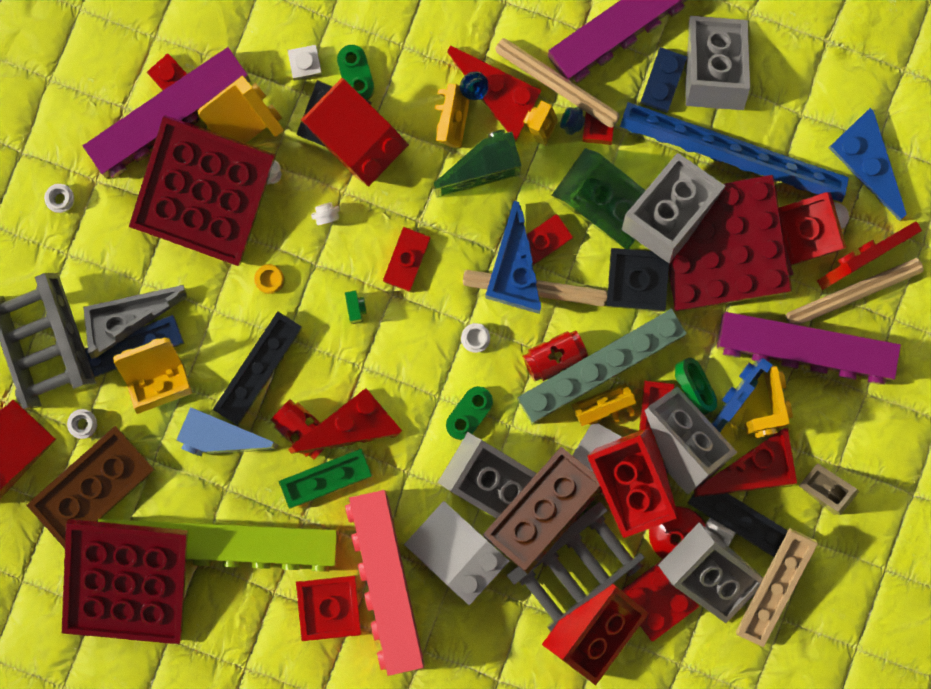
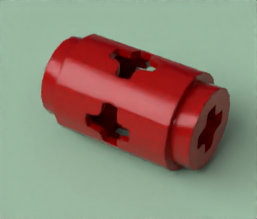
[522,330,588,382]
[271,399,325,460]

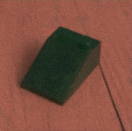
[434,130,522,198]
[551,148,646,249]

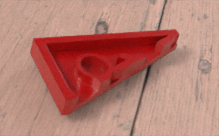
[447,45,541,142]
[817,221,922,291]
[288,388,402,454]
[694,428,797,497]

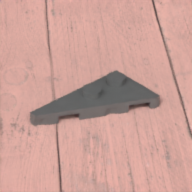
[83,285,187,359]

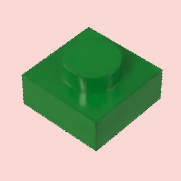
[345,290,367,324]

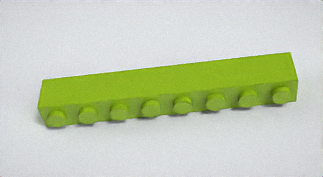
[98,519,338,572]

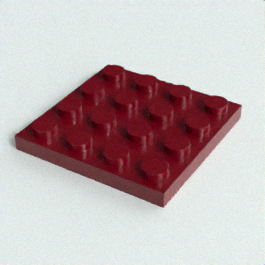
[129,115,276,266]
[669,175,793,312]
[61,519,188,644]

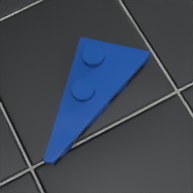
[829,108,907,221]
[485,201,541,314]
[711,358,772,433]

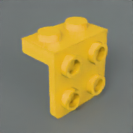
[198,76,284,144]
[113,338,193,414]
[745,366,793,438]

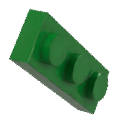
[279,449,372,509]

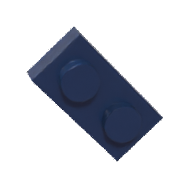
[640,47,687,113]

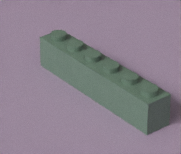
[517,308,686,425]

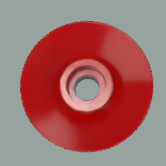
[649,506,706,559]

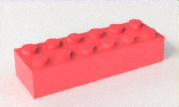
[345,490,425,676]

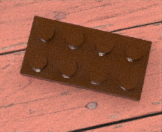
[26,426,155,549]
[483,447,602,574]

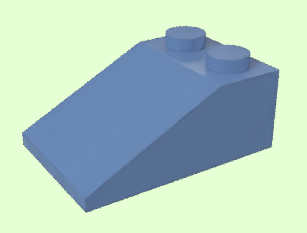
[176,407,278,457]

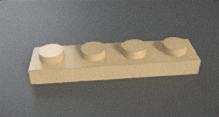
[736,528,818,647]

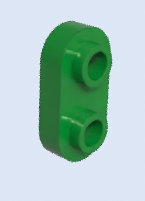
[337,45,374,100]
[675,357,717,415]
[446,386,493,440]

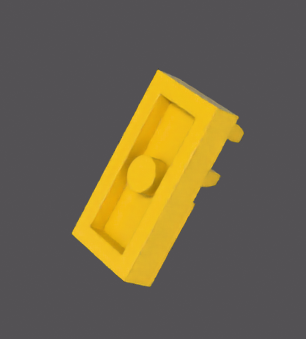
[435,84,471,148]
[523,100,558,146]
[571,383,636,426]

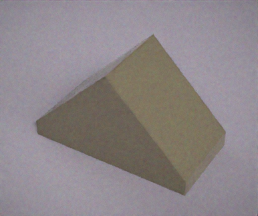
[799,463,859,515]

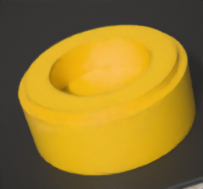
[254,264,285,294]

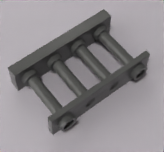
[0,273,97,409]
[507,502,645,631]

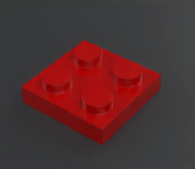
[779,192,847,266]
[622,559,700,642]
[296,575,361,641]

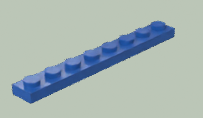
[619,102,849,203]

